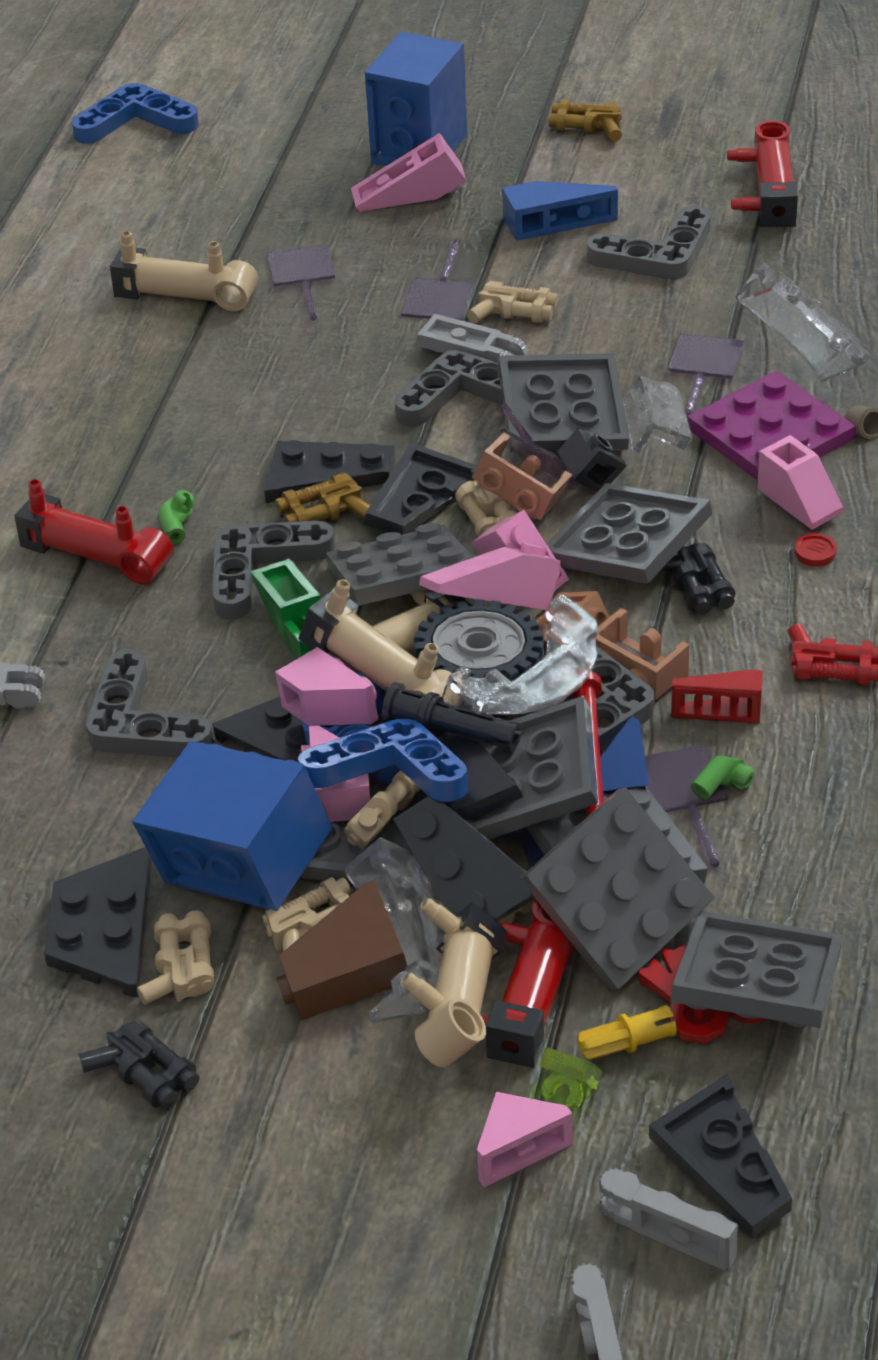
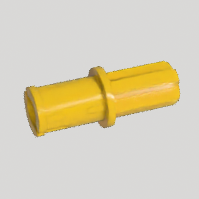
[576,1005,677,1060]

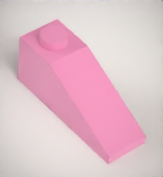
[351,133,467,212]
[419,542,561,611]

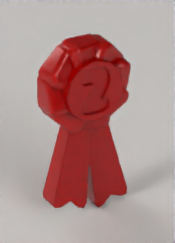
[638,945,730,1045]

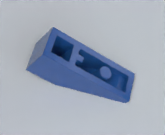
[502,181,618,241]

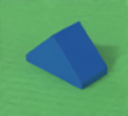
[601,716,649,793]

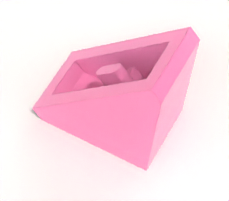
[477,1092,573,1187]

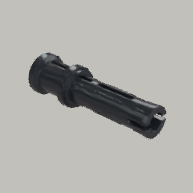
[382,682,522,752]

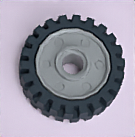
[414,600,544,711]

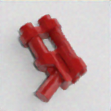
[788,624,878,686]

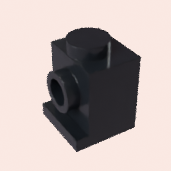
[557,428,627,492]

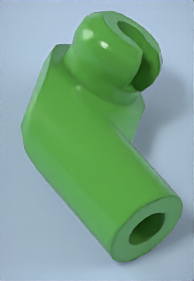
[158,490,195,545]
[690,755,755,799]

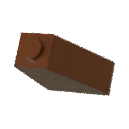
[276,880,409,1020]

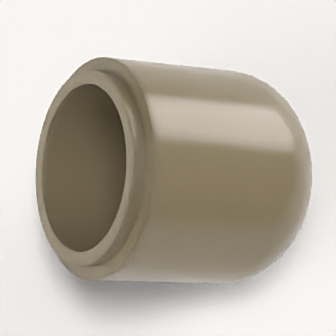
[845,405,878,439]

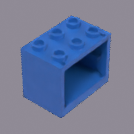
[365,31,467,166]
[132,741,333,911]

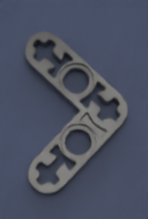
[587,206,710,279]
[395,350,503,426]
[213,521,335,619]
[554,636,654,751]
[86,649,214,757]

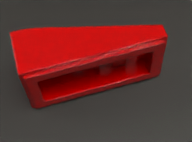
[671,670,763,723]

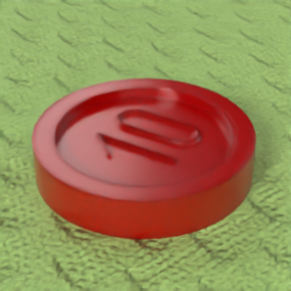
[794,533,837,566]

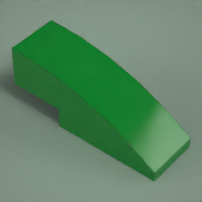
[251,559,321,659]

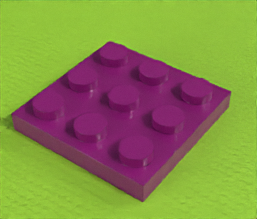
[687,370,856,480]

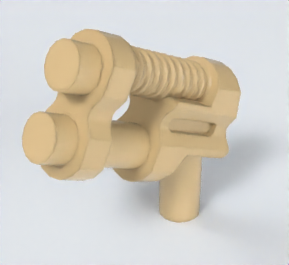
[467,281,558,324]
[455,480,518,537]
[344,770,420,849]
[262,877,351,951]
[137,911,214,1005]

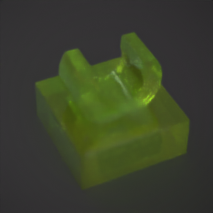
[539,1047,603,1109]

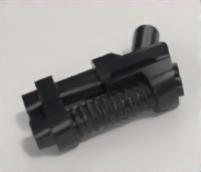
[661,543,736,615]
[78,1020,200,1108]

